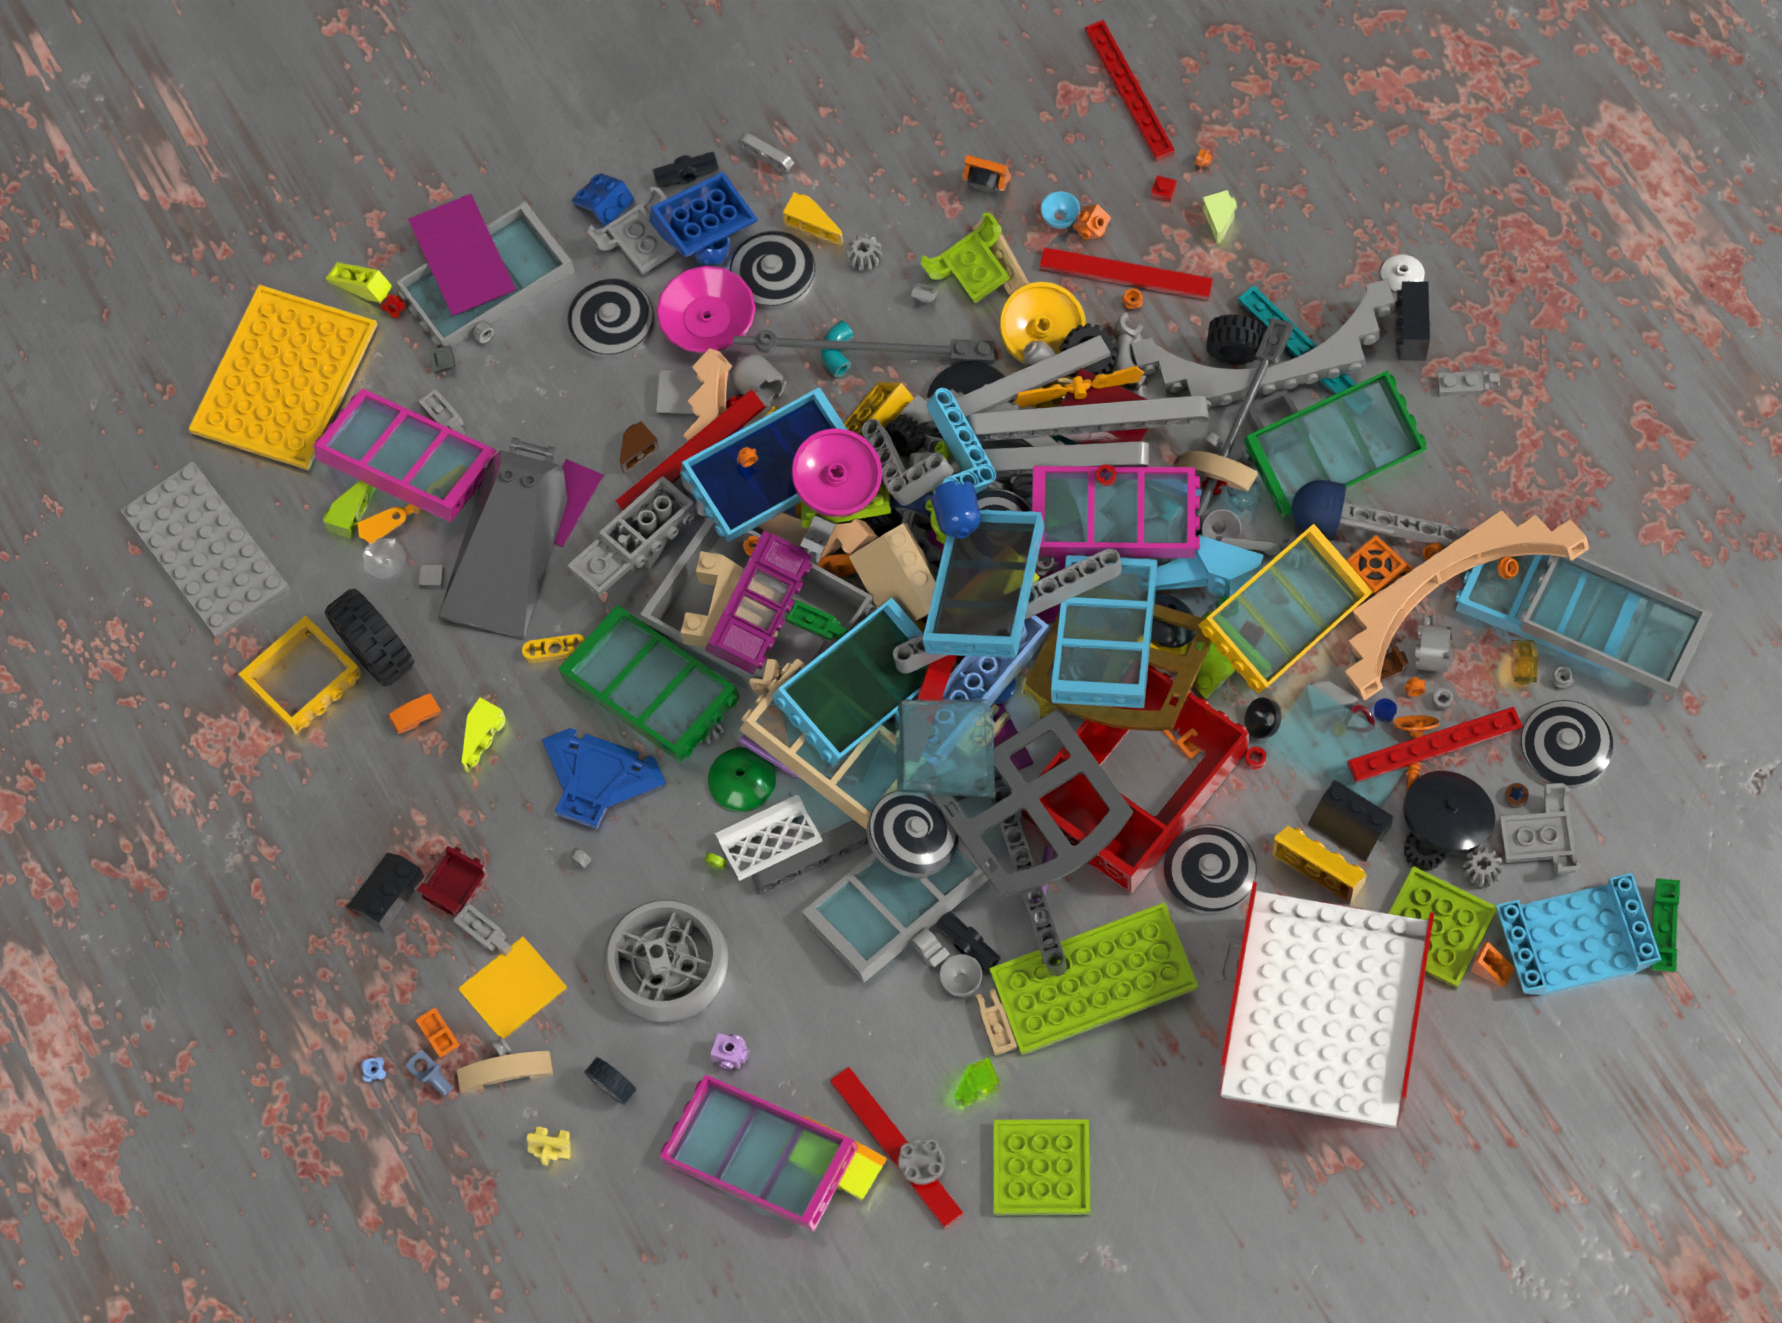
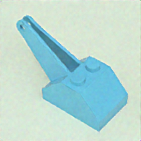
[1137,535,1264,597]

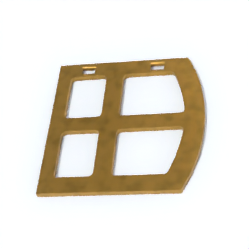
[1026,586,1219,731]

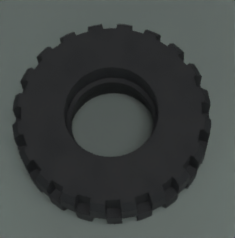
[324,589,415,687]

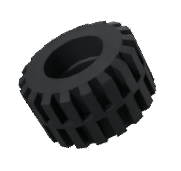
[1206,314,1264,364]
[1059,323,1117,378]

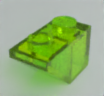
[955,1057,1001,1107]

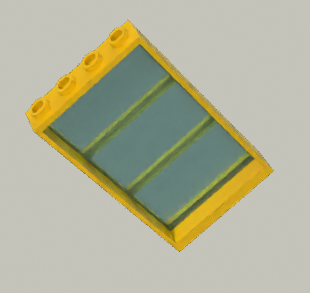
[1198,524,1373,694]

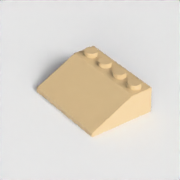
[848,523,950,635]

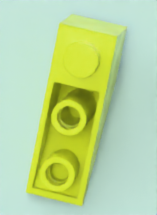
[462,697,506,772]

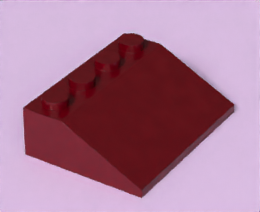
[1060,368,1150,445]

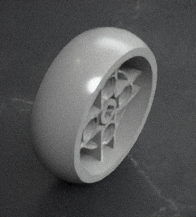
[603,900,729,1022]

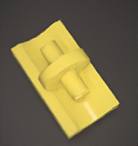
[527,1127,571,1166]

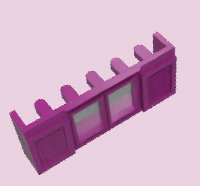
[704,531,813,675]

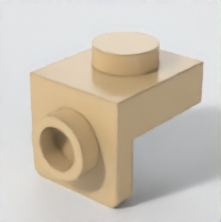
[749,659,782,695]

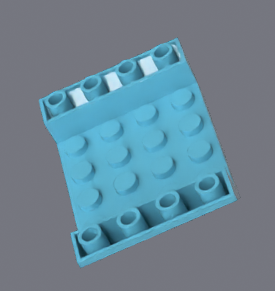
[1496,873,1661,995]

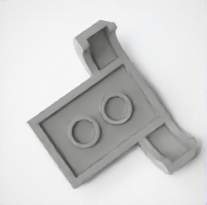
[588,187,677,275]
[1499,783,1581,875]

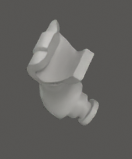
[1112,313,1146,390]

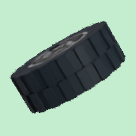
[584,1057,637,1105]

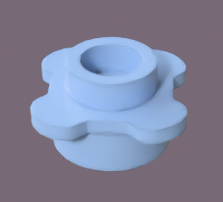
[361,1057,386,1082]

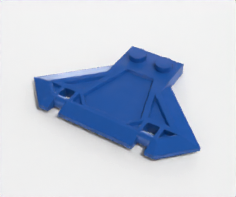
[542,728,666,829]

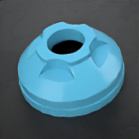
[1041,191,1080,229]

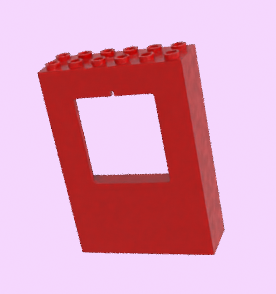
[1021,661,1249,894]

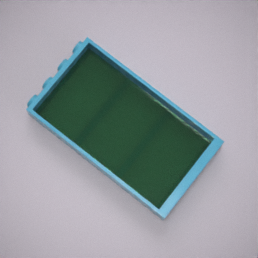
[771,598,928,766]

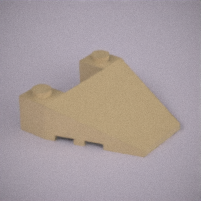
[681,551,785,647]

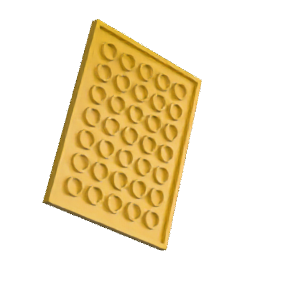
[188,285,377,471]

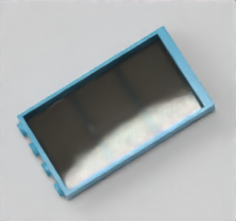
[923,509,1044,658]

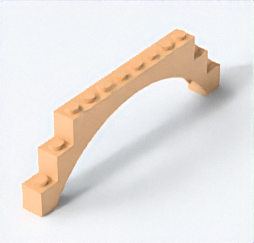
[683,348,878,557]
[1345,510,1590,701]

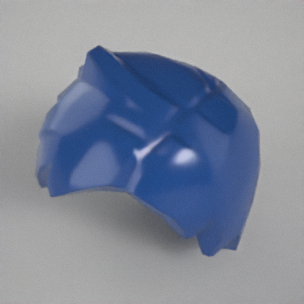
[694,237,730,266]

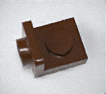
[1380,646,1408,683]

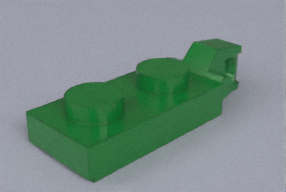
[785,600,848,641]

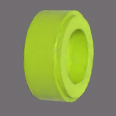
[704,852,728,870]

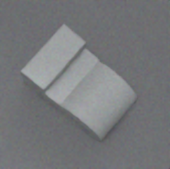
[911,928,950,967]
[644,937,672,976]

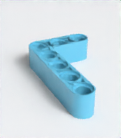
[926,388,996,494]

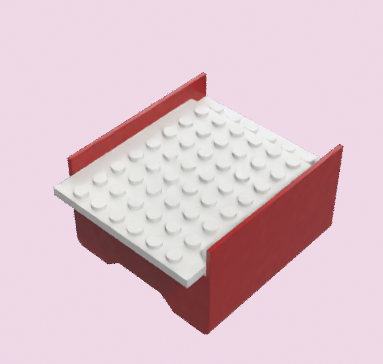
[1218,882,1434,1128]

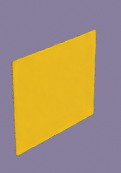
[458,936,568,1039]

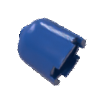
[930,481,981,538]

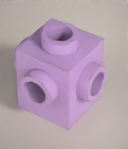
[710,1033,749,1070]

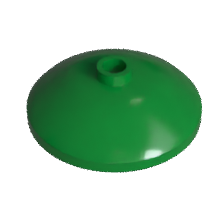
[708,747,776,812]

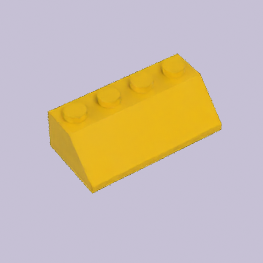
[843,381,914,438]
[1272,826,1367,904]

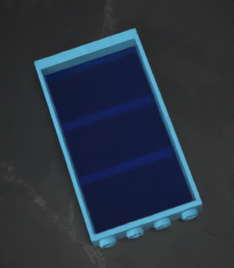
[680,387,847,542]

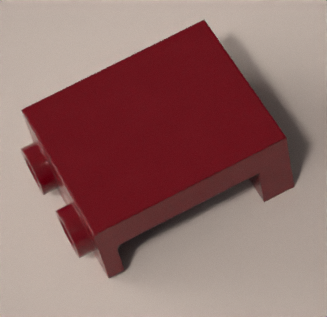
[417,846,489,917]

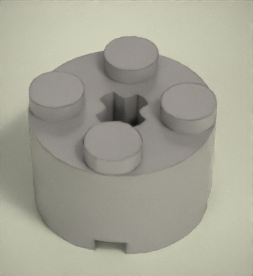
[1415,625,1453,672]

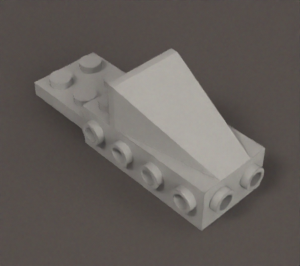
[567,476,695,597]

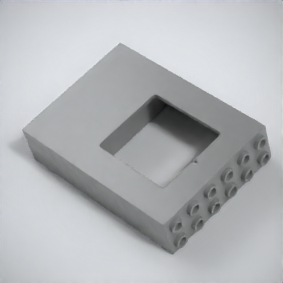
[640,512,875,716]

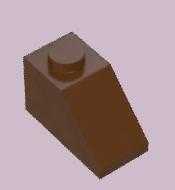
[620,421,659,474]

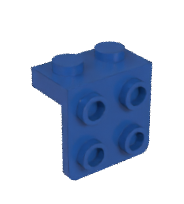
[572,173,635,227]

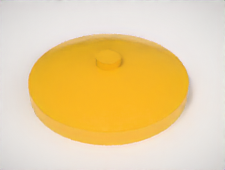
[999,282,1086,366]

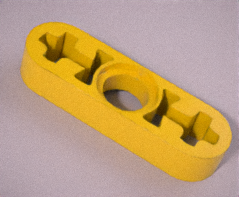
[522,634,585,663]

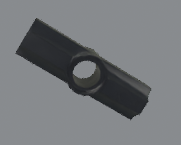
[652,151,719,187]
[936,911,1001,973]

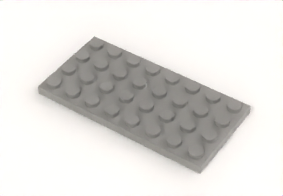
[120,461,290,639]

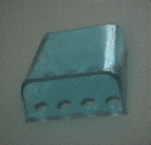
[896,699,995,798]

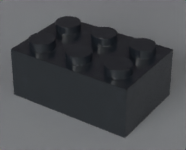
[1395,281,1430,361]

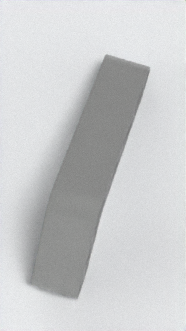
[862,419,953,506]

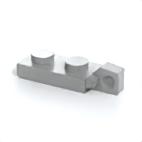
[1437,371,1500,397]
[418,389,466,436]
[453,903,512,956]

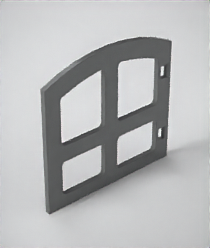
[927,709,1133,896]

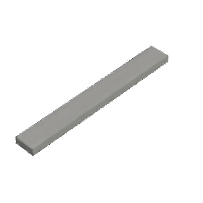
[955,335,1111,418]

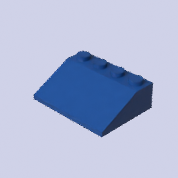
[649,172,758,257]

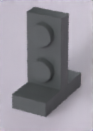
[800,514,836,565]

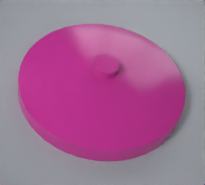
[792,429,882,517]

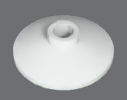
[1381,255,1425,293]

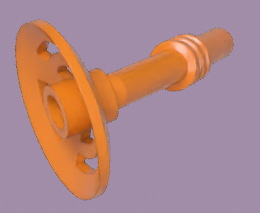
[1393,715,1439,793]

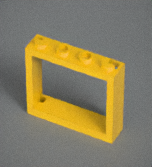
[238,615,362,735]

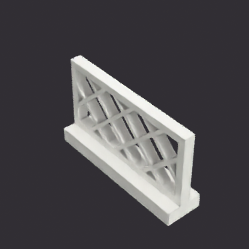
[715,794,822,881]

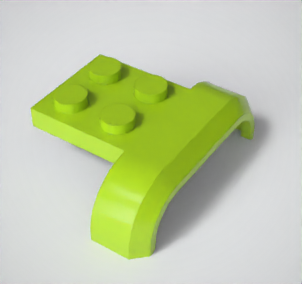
[920,213,1010,303]
[1193,610,1271,699]

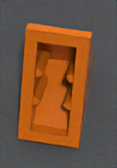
[1471,941,1515,987]

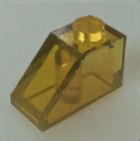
[1511,640,1538,685]

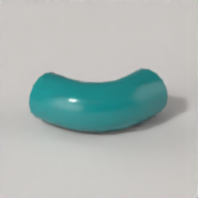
[821,320,854,378]

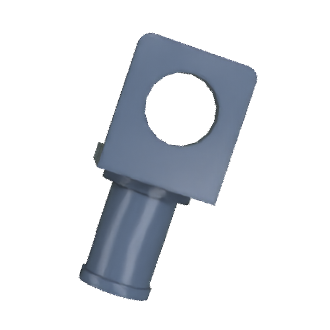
[405,1050,454,1098]

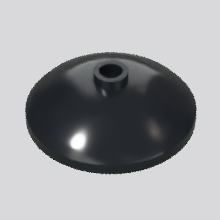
[1139,592,1196,648]

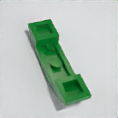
[1652,878,1680,973]

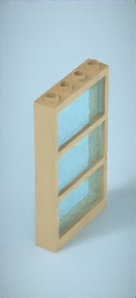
[739,659,927,830]

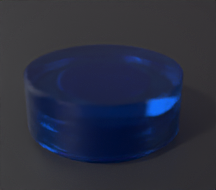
[1374,698,1397,722]

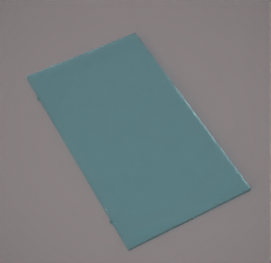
[1268,683,1407,807]

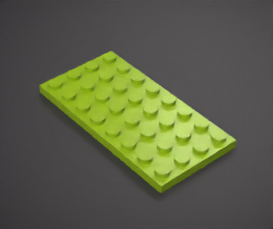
[989,902,1199,1055]

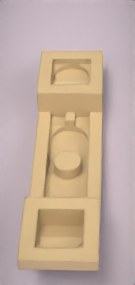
[1175,451,1258,492]
[457,1051,553,1093]

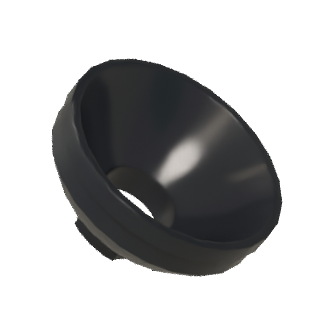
[1245,697,1281,739]

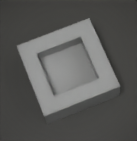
[419,565,444,589]

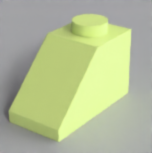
[1202,190,1237,243]

